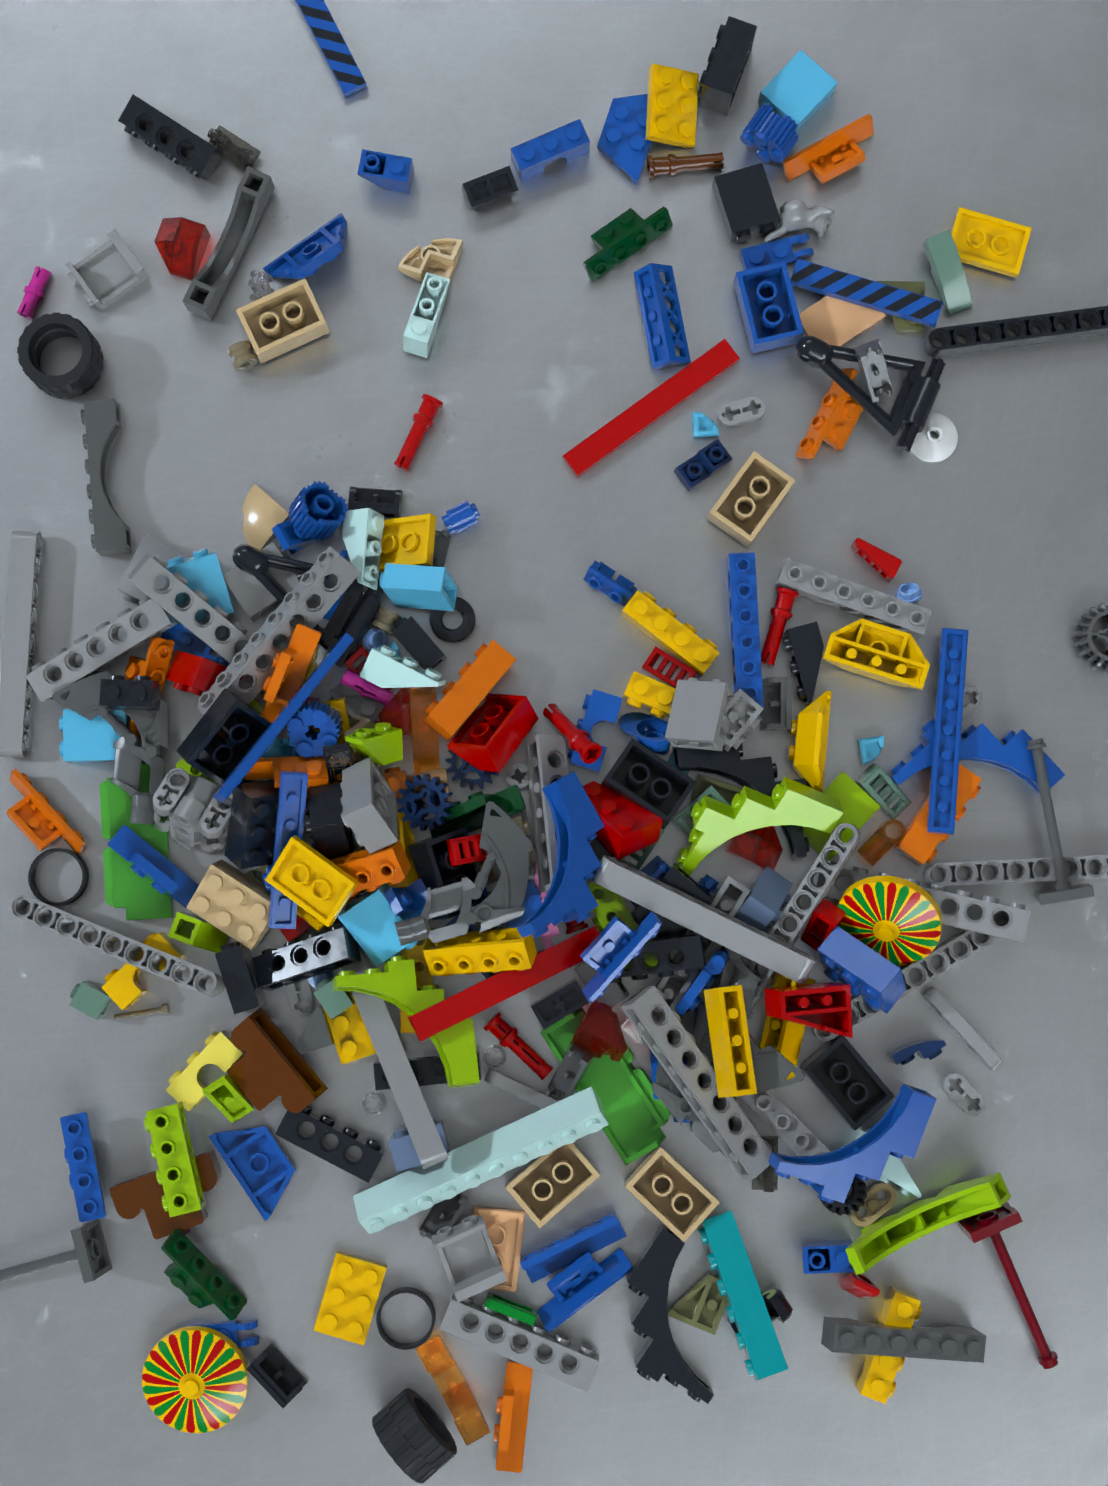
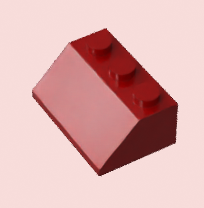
[447,693,539,772]

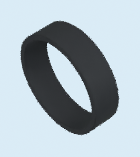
[28,848,89,905]
[376,1287,436,1350]

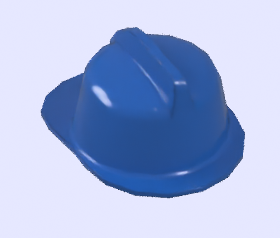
[619,712,670,755]

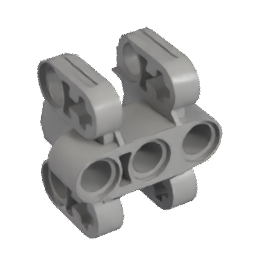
[153,768,233,854]

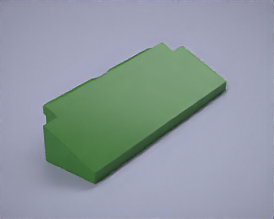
[99,763,173,921]
[540,1008,671,1165]

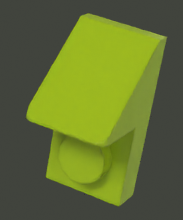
[202,1075,254,1124]

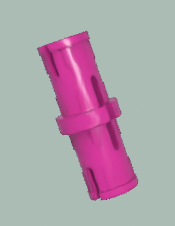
[17,266,51,320]
[340,668,393,706]

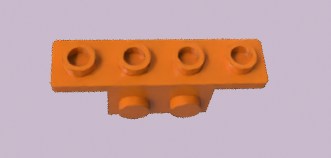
[783,114,874,184]
[796,368,863,459]
[262,623,322,722]
[125,637,175,739]
[245,755,329,788]
[6,769,85,854]
[493,1361,533,1473]

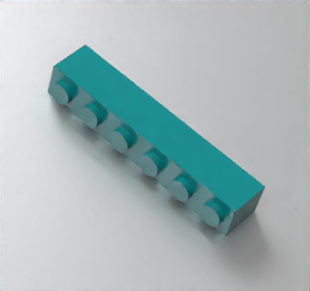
[698,1210,788,1381]

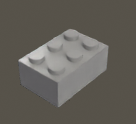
[340,757,398,854]

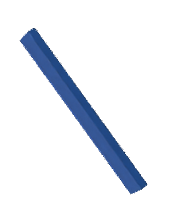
[927,628,968,835]
[213,633,354,802]

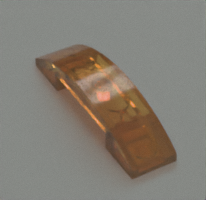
[410,687,440,773]
[415,1335,490,1446]

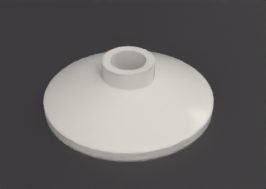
[911,413,958,463]

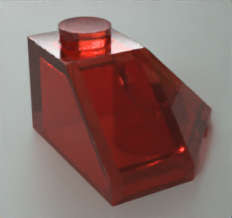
[154,217,211,281]
[375,687,413,741]
[725,826,783,870]
[570,1001,627,1062]

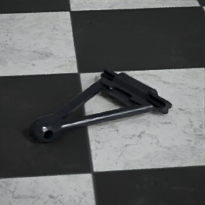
[796,336,946,453]
[232,544,384,668]

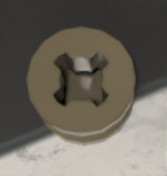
[227,340,258,370]
[371,606,402,636]

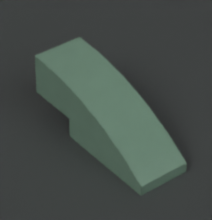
[922,229,973,316]

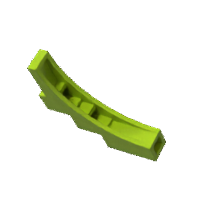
[676,777,844,876]
[332,956,480,1088]
[845,1172,1011,1275]

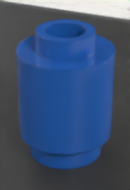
[441,500,480,534]

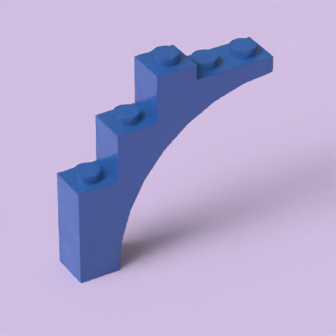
[890,718,1065,794]
[517,771,605,938]
[768,1083,937,1204]

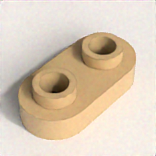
[849,1182,896,1227]

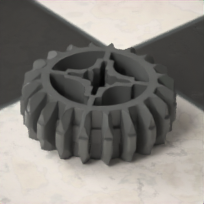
[1074,603,1108,672]

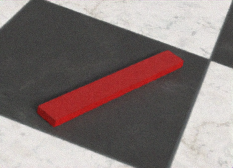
[562,339,740,478]
[408,925,599,1042]

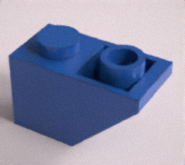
[357,149,414,194]
[802,1239,855,1274]

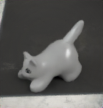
[764,199,835,243]

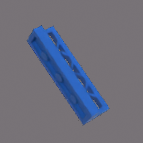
[634,263,691,369]
[520,1211,627,1283]

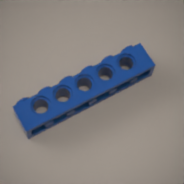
[726,552,764,707]

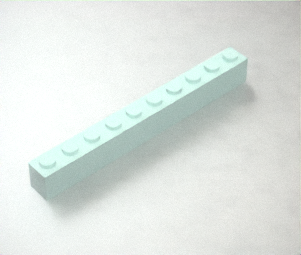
[353,1086,609,1234]

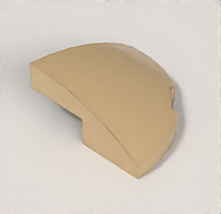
[398,238,463,285]
[242,484,290,550]

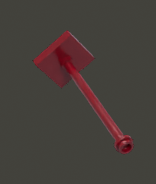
[957,1202,1058,1369]

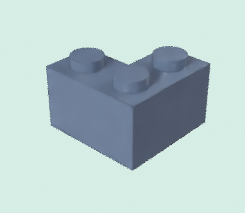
[734,866,793,933]
[388,1118,451,1172]

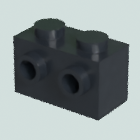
[99,675,161,711]

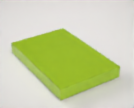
[803,771,881,861]

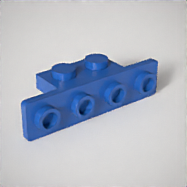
[108,825,199,909]
[580,912,662,1003]
[60,1112,107,1222]
[537,1249,634,1332]

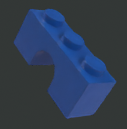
[511,119,590,182]
[567,689,623,774]

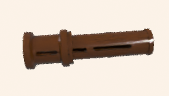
[647,152,724,179]

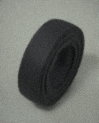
[429,597,476,643]

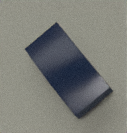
[674,439,733,491]
[887,1039,946,1065]

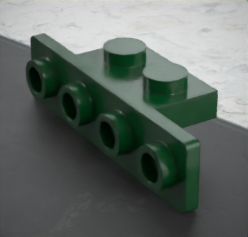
[583,207,673,282]
[429,785,526,836]
[161,1228,247,1321]

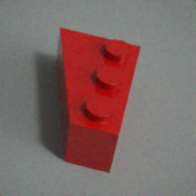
[583,781,663,860]
[764,982,853,1038]

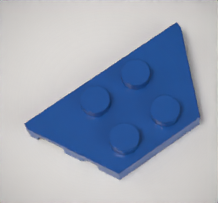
[597,94,652,185]
[263,213,347,279]
[209,1125,296,1221]

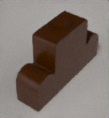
[227,1008,328,1113]
[109,1149,222,1240]

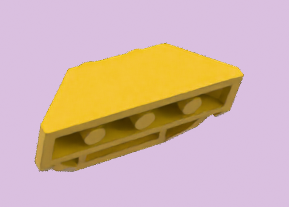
[823,618,930,690]
[787,691,832,793]

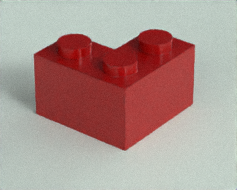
[165,650,244,696]

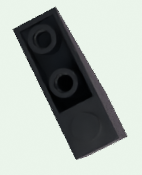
[782,621,824,706]

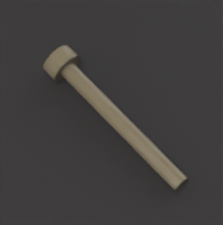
[114,1003,170,1020]

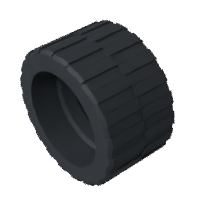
[17,312,104,399]
[372,1388,457,1483]

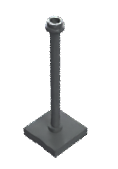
[1026,738,1095,905]
[0,1219,112,1283]

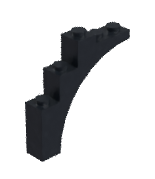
[672,743,810,860]
[626,1224,714,1404]

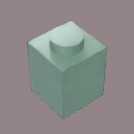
[313,976,355,1019]
[69,981,113,1020]

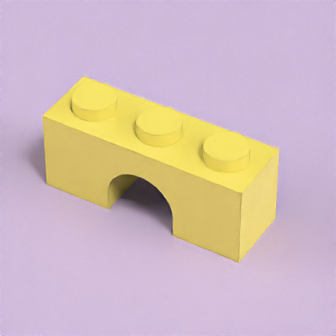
[166,1030,246,1112]

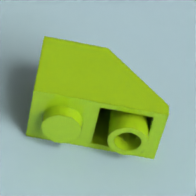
[345,722,403,765]
[168,912,229,953]

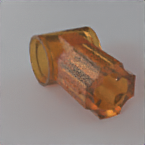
[857,819,905,867]

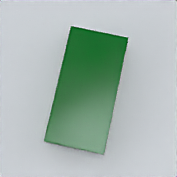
[484,1292,537,1326]

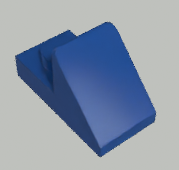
[272,520,320,555]
[384,878,427,917]

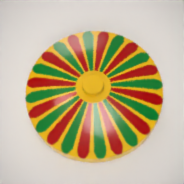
[837,876,942,966]
[142,1326,249,1433]

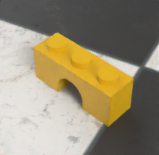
[101,932,185,1010]

